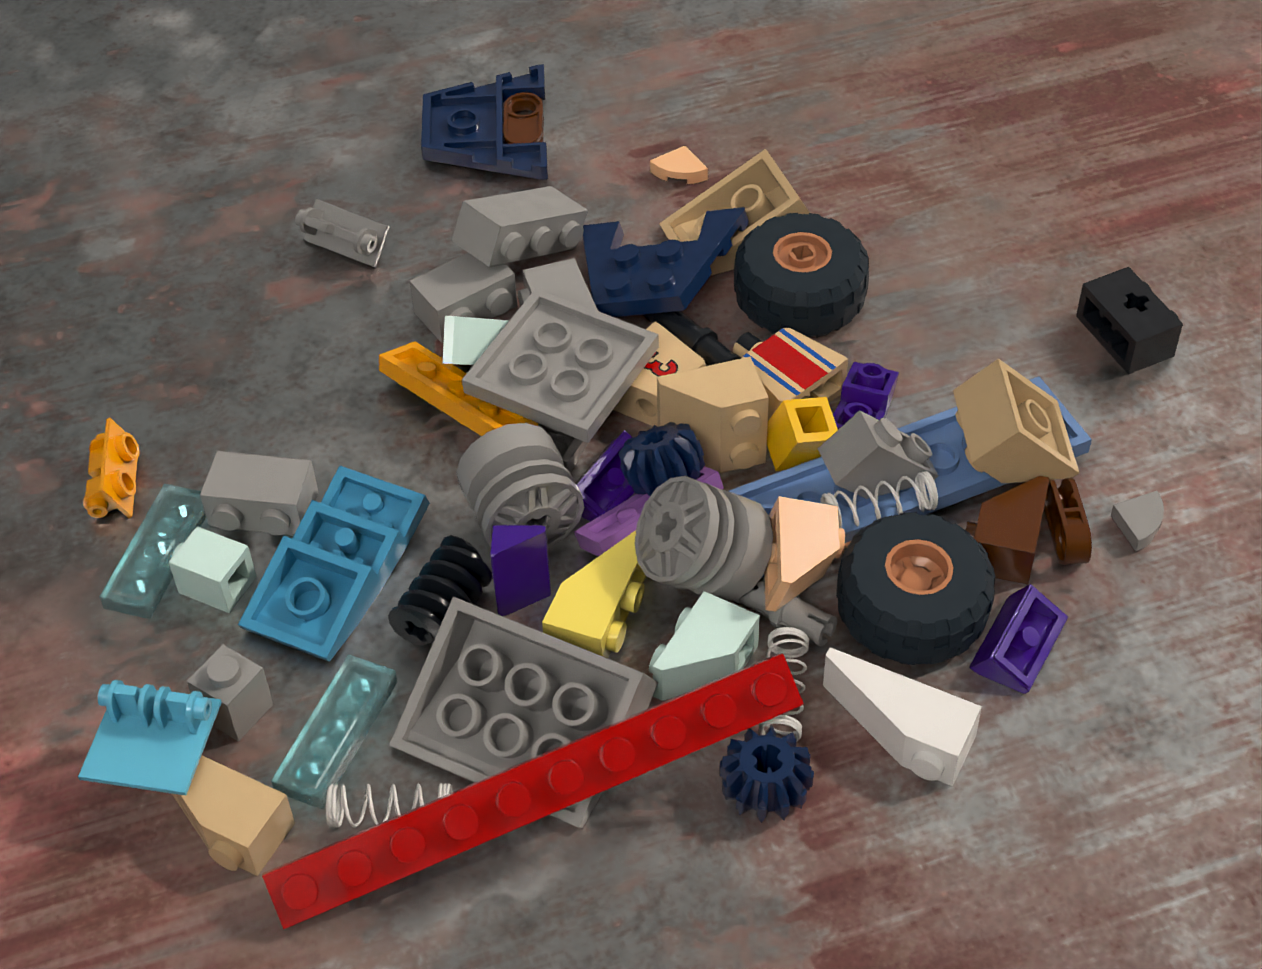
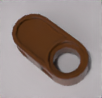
[503,92,544,144]
[1044,477,1092,565]

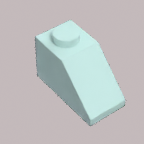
[442,316,509,365]

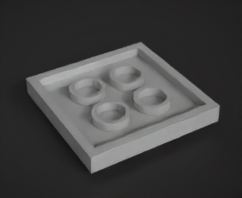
[462,288,659,443]

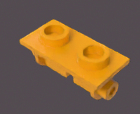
[83,418,140,519]

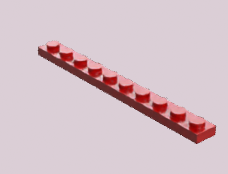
[262,653,804,930]

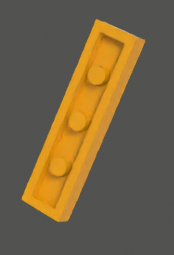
[379,341,538,436]

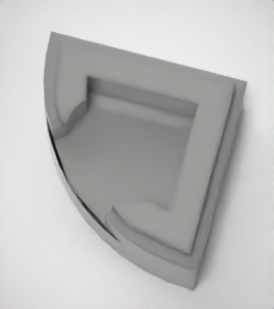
[1111,491,1164,551]

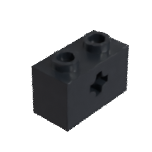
[1076,266,1183,375]

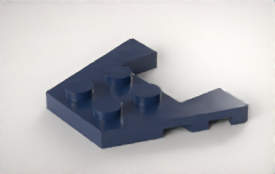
[421,64,548,180]
[583,207,749,317]

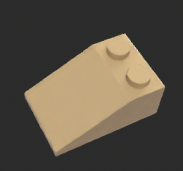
[659,149,810,276]

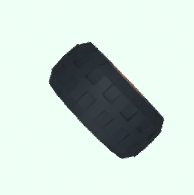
[734,212,869,338]
[836,512,995,665]

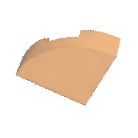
[650,146,708,184]

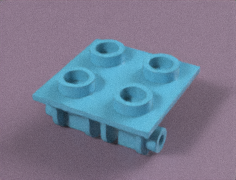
[78,680,222,796]

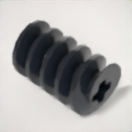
[388,535,493,646]

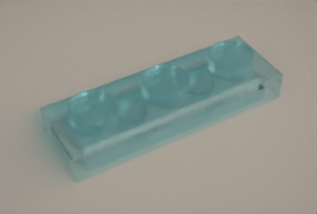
[99,484,206,619]
[271,654,397,810]

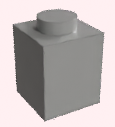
[187,644,274,741]

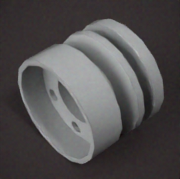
[456,423,584,549]
[635,476,773,601]

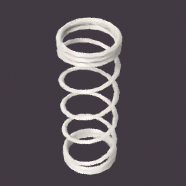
[820,471,938,528]
[759,627,809,741]
[326,783,453,828]

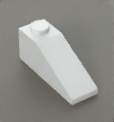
[823,647,982,786]

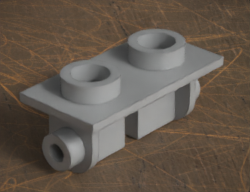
[295,199,390,267]

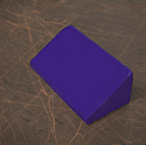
[575,430,634,522]
[490,525,551,616]
[969,584,1068,694]

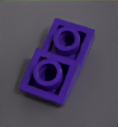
[833,362,899,430]

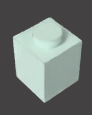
[169,526,257,613]

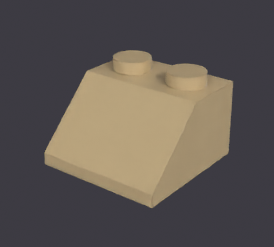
[657,357,769,473]
[953,358,1079,483]

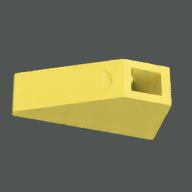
[542,530,646,658]

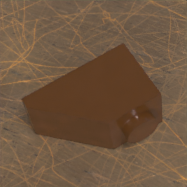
[966,476,1050,585]

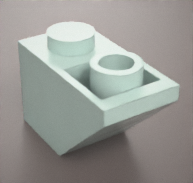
[649,591,760,701]

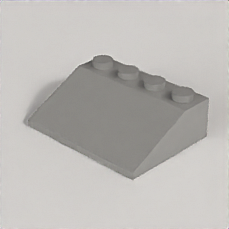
[389,597,658,828]

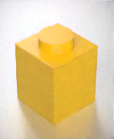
[767,397,838,471]

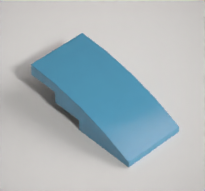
[238,466,430,662]

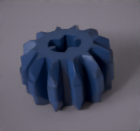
[619,422,705,496]
[719,725,814,823]

